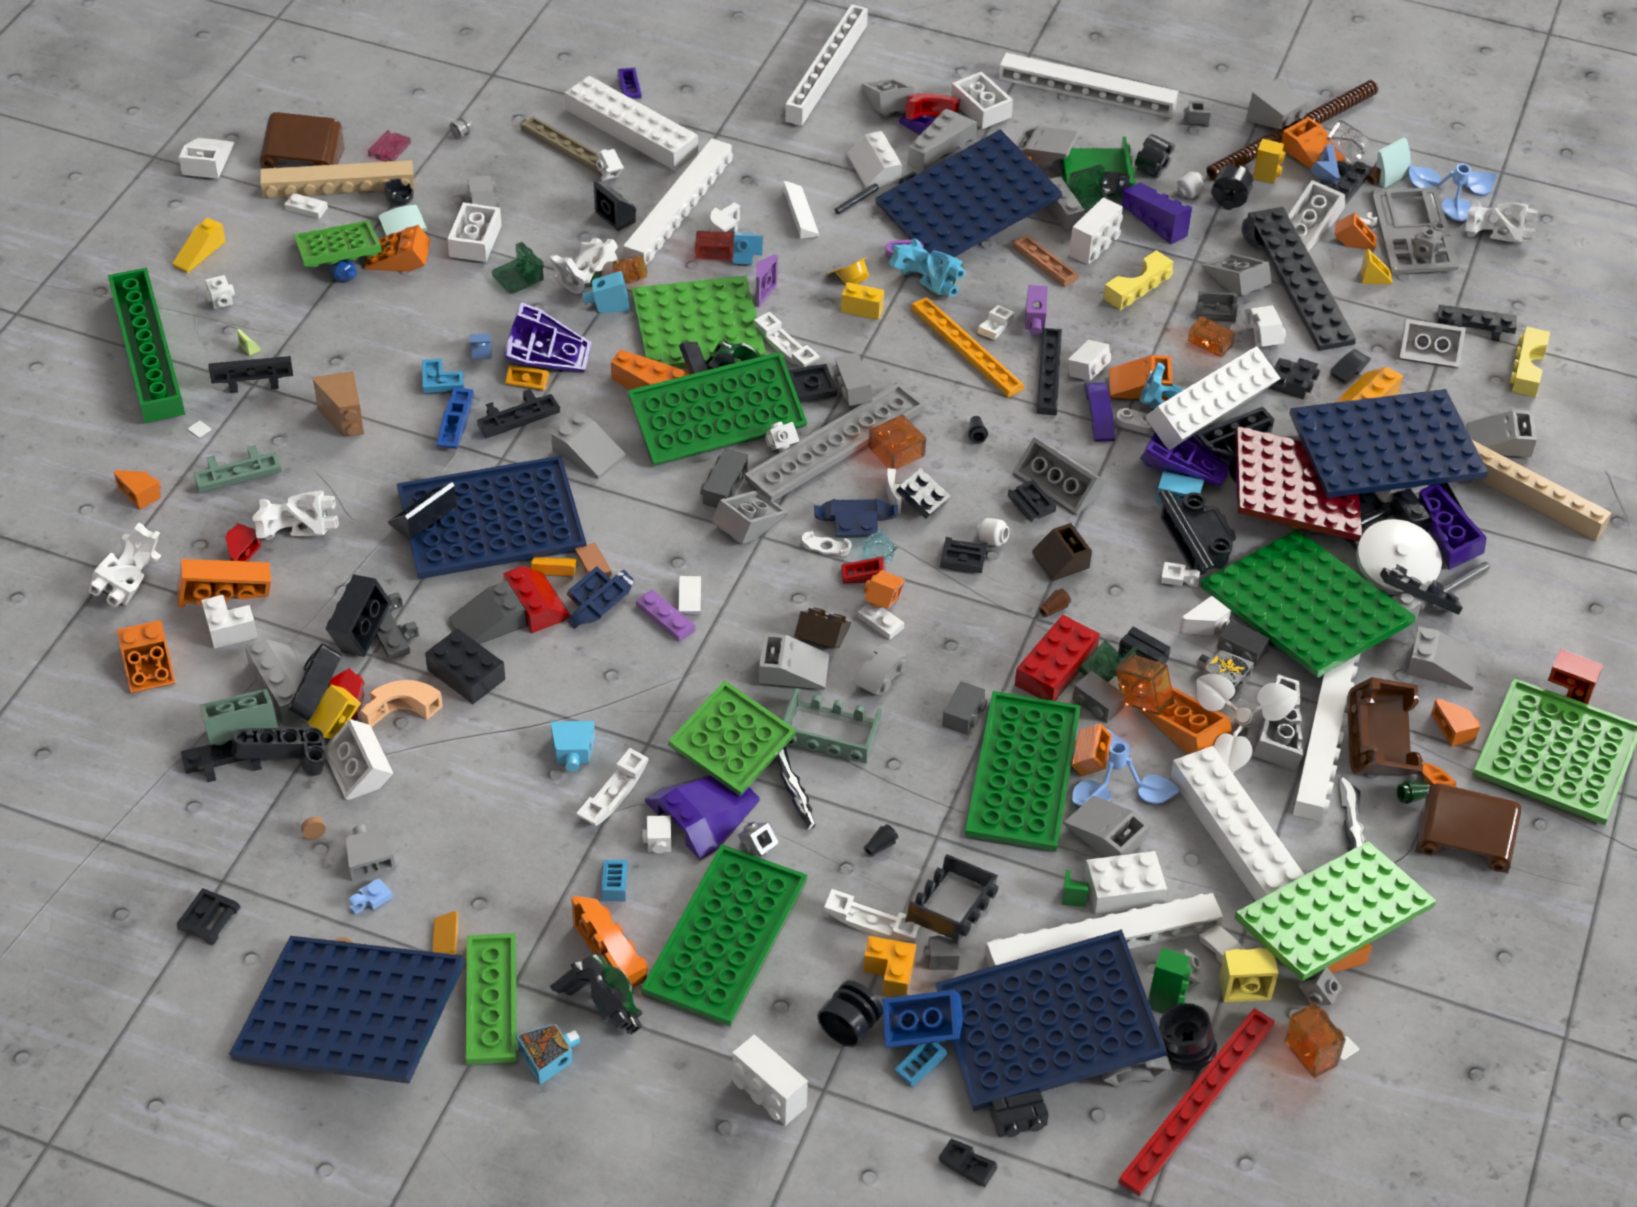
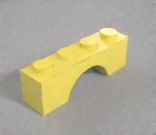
[1103,250,1174,310]
[1510,327,1550,397]

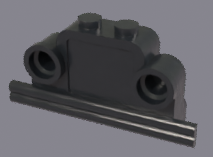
[1158,489,1236,575]

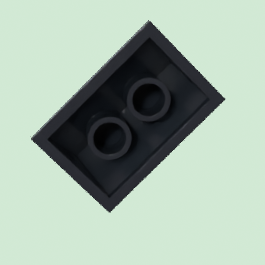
[388,482,457,540]

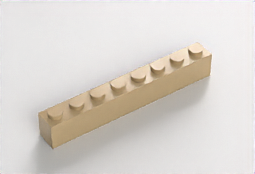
[261,160,414,198]
[1472,440,1611,541]

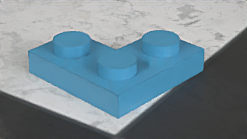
[422,359,464,393]

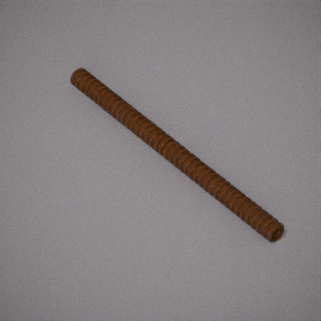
[1206,80,1378,181]

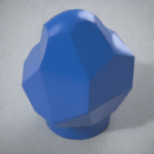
[330,259,357,283]

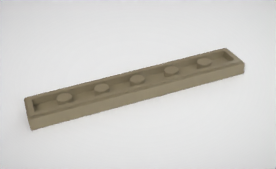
[521,116,602,176]

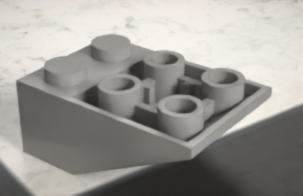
[1016,126,1079,166]
[1467,410,1537,457]
[759,633,829,689]
[1063,795,1151,857]

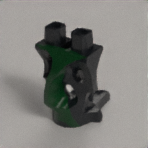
[706,339,762,370]
[550,954,643,1035]

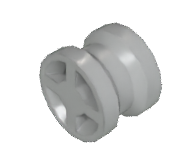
[450,116,473,139]

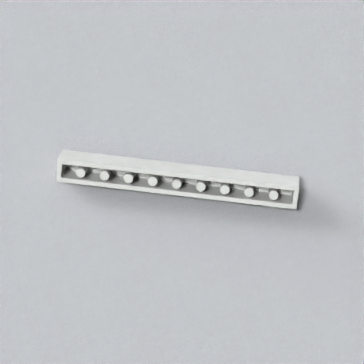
[785,4,868,126]
[999,53,1178,118]
[623,139,733,267]
[1293,653,1361,821]
[985,893,1223,967]

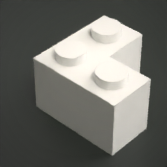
[201,595,258,649]

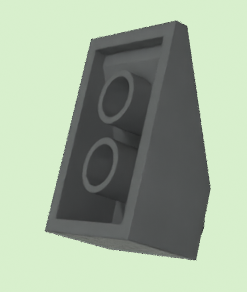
[449,581,527,644]

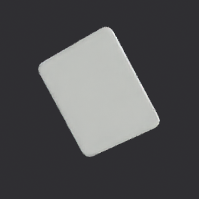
[188,421,212,437]
[1331,1036,1359,1060]

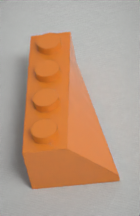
[571,896,648,988]

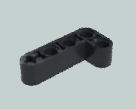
[287,643,342,721]
[231,727,326,776]

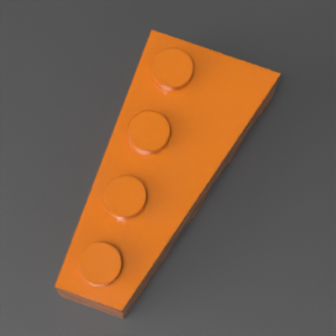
[611,349,690,390]
[177,559,271,608]

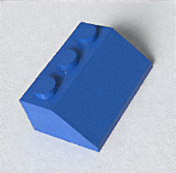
[882,990,963,1048]

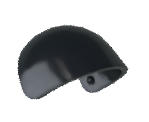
[1098,171,1131,197]
[1241,217,1263,248]

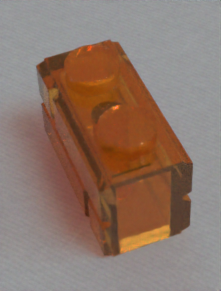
[1188,316,1235,357]

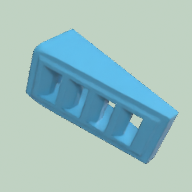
[601,860,628,901]
[894,1042,947,1087]

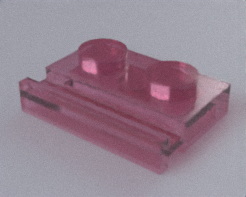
[368,130,411,162]

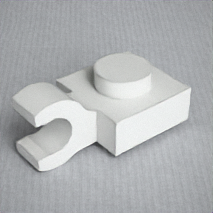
[1161,562,1200,587]

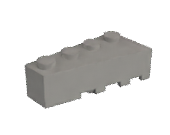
[908,109,977,171]
[1253,674,1303,771]

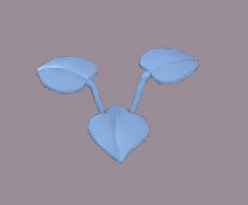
[1409,163,1497,222]
[1072,728,1179,807]

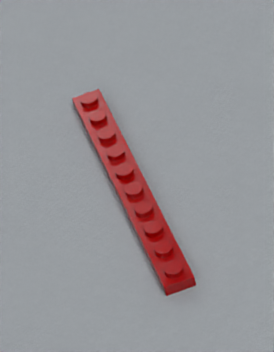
[1118,1008,1275,1197]

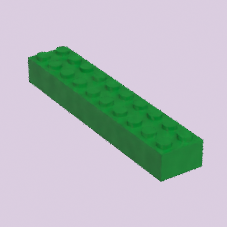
[108,267,185,423]

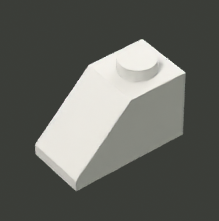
[1180,596,1231,635]

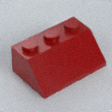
[503,566,571,633]

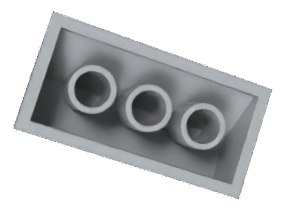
[1013,437,1107,514]
[245,639,305,724]

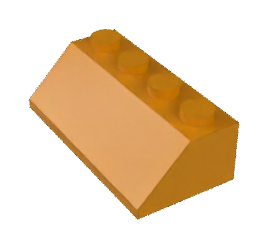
[1334,367,1403,403]

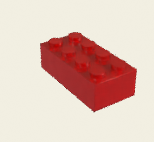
[1014,614,1100,701]

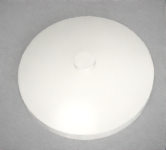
[1356,519,1442,596]

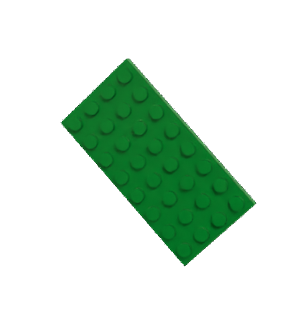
[627,352,807,466]
[965,691,1081,852]
[641,844,808,1027]

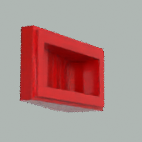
[841,556,886,583]

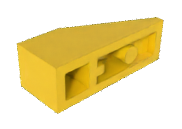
[172,217,226,273]

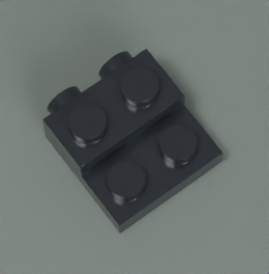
[1269,357,1320,400]

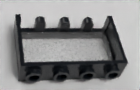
[905,854,999,944]

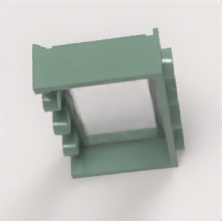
[783,688,882,764]

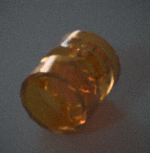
[613,254,647,284]

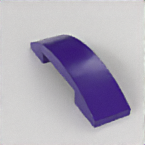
[1084,382,1115,442]

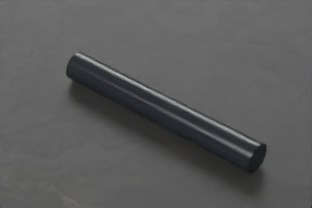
[835,183,879,215]

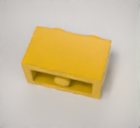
[1253,139,1286,184]
[841,282,885,320]
[306,685,361,739]

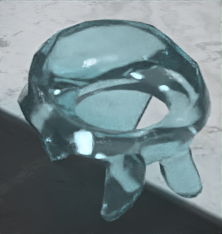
[862,528,898,563]

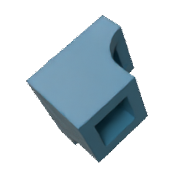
[733,232,763,264]

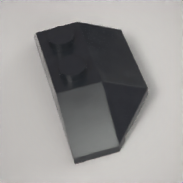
[1195,407,1275,460]

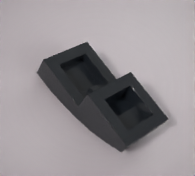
[1330,349,1371,384]
[938,1138,998,1187]

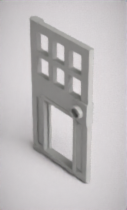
[1371,187,1459,276]

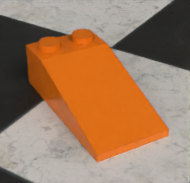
[1137,685,1232,754]

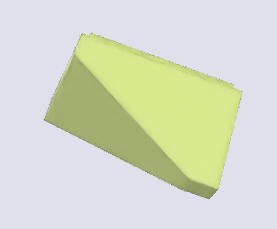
[237,329,261,356]

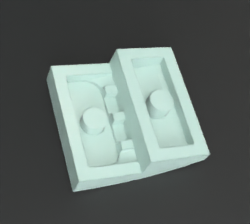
[1376,137,1411,188]
[379,205,428,236]

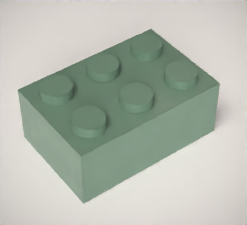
[200,689,278,745]

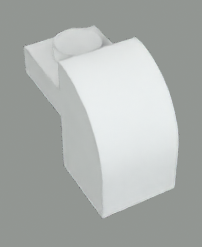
[710,202,740,244]

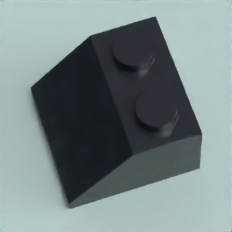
[594,181,636,231]

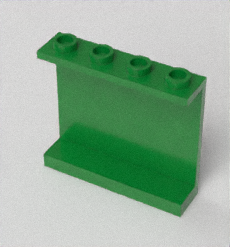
[1060,137,1137,198]

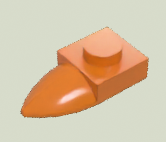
[1422,762,1457,787]

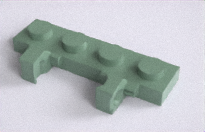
[194,445,282,493]

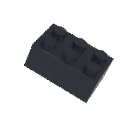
[326,574,392,657]
[425,628,505,704]

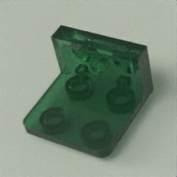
[1068,164,1111,213]
[492,242,544,294]
[1077,640,1139,682]

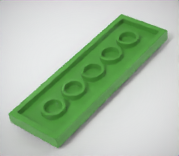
[466,933,517,1065]

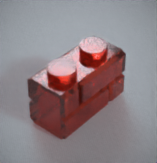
[695,231,735,260]

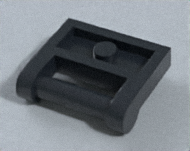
[1359,492,1392,528]
[940,537,988,573]
[176,888,240,945]

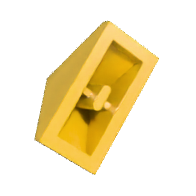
[1360,249,1393,284]

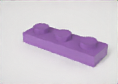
[636,589,695,642]

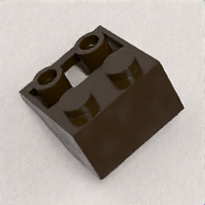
[1032,523,1092,581]
[794,607,852,648]

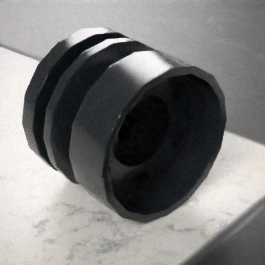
[817,980,883,1048]
[1159,1003,1217,1070]

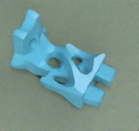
[888,239,965,296]
[1139,362,1185,411]

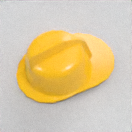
[825,256,869,284]

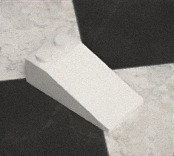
[1288,180,1345,251]

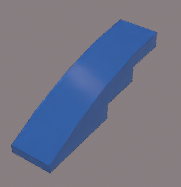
[436,387,474,449]

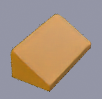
[505,365,550,390]
[531,557,577,577]
[432,911,459,955]

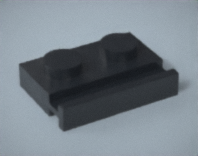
[1008,480,1056,522]

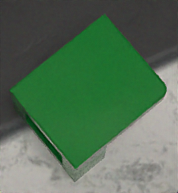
[1062,870,1088,907]

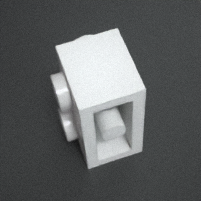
[1068,340,1111,381]

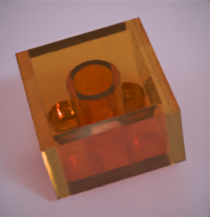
[868,414,927,469]
[1116,654,1174,715]
[1284,1002,1346,1078]

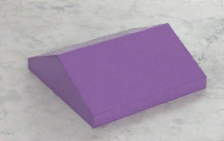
[756,254,778,307]

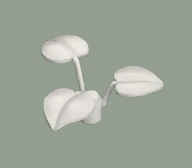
[1197,674,1299,773]

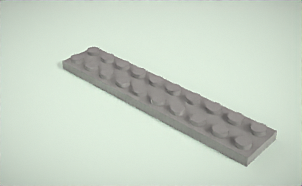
[745,383,926,501]

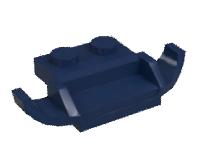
[814,498,898,538]
[566,566,633,629]

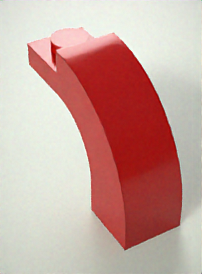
[905,93,961,120]

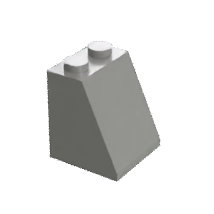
[1246,79,1308,129]

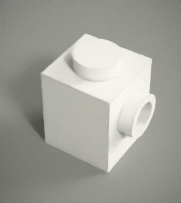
[643,816,671,853]

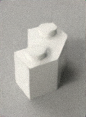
[1244,305,1286,347]

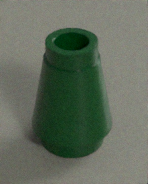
[1397,781,1431,804]

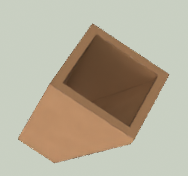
[313,371,364,437]

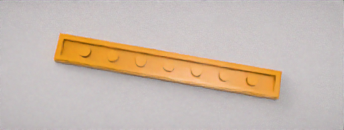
[911,297,1024,398]

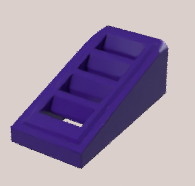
[617,67,642,99]
[899,115,935,135]

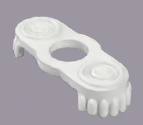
[801,531,852,556]

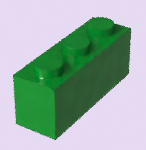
[1148,948,1192,1014]

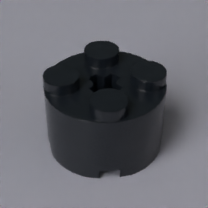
[1135,134,1175,178]
[1211,165,1253,210]

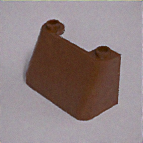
[260,112,345,169]
[1347,677,1423,774]
[1415,783,1521,873]

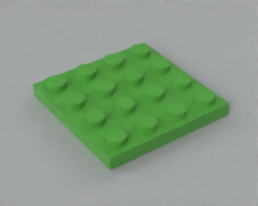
[293,220,382,268]
[668,680,796,796]

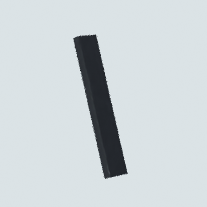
[1037,328,1062,416]

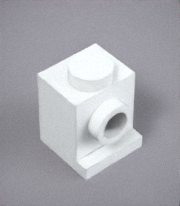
[596,149,624,181]

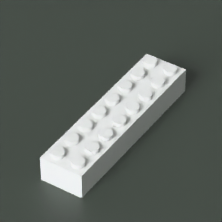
[565,76,698,170]
[1145,346,1280,450]
[1170,746,1304,901]

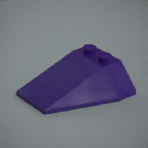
[503,302,592,372]
[1140,432,1229,487]
[645,775,760,860]

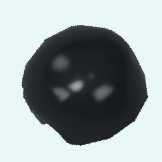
[385,179,414,206]

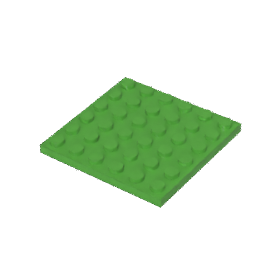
[631,275,766,369]
[1473,678,1637,825]

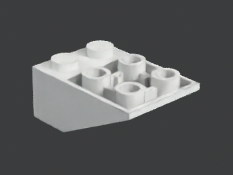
[179,138,234,179]

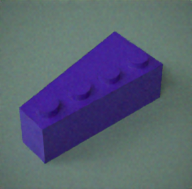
[1121,182,1192,245]
[1419,484,1487,570]

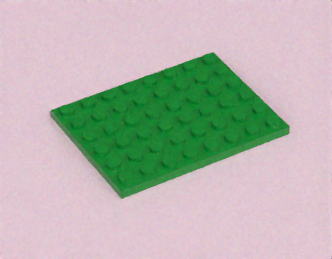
[1200,529,1416,678]

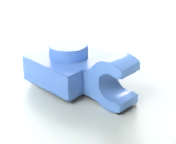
[349,878,393,914]

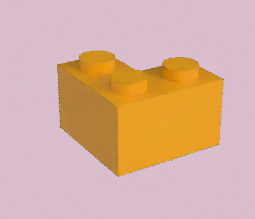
[863,936,917,998]

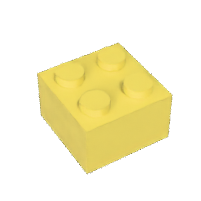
[1218,948,1278,1003]

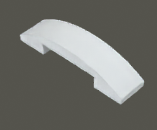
[754,312,820,367]
[576,748,649,826]
[824,889,920,941]

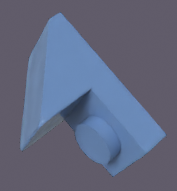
[1310,145,1340,185]
[470,334,492,359]

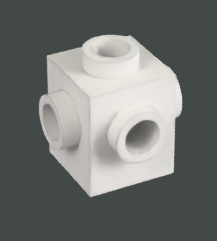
[205,275,235,309]
[765,421,799,453]

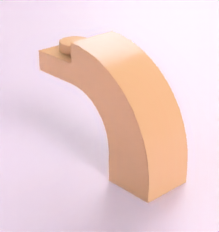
[361,680,443,728]

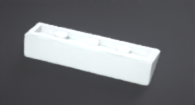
[783,181,819,239]

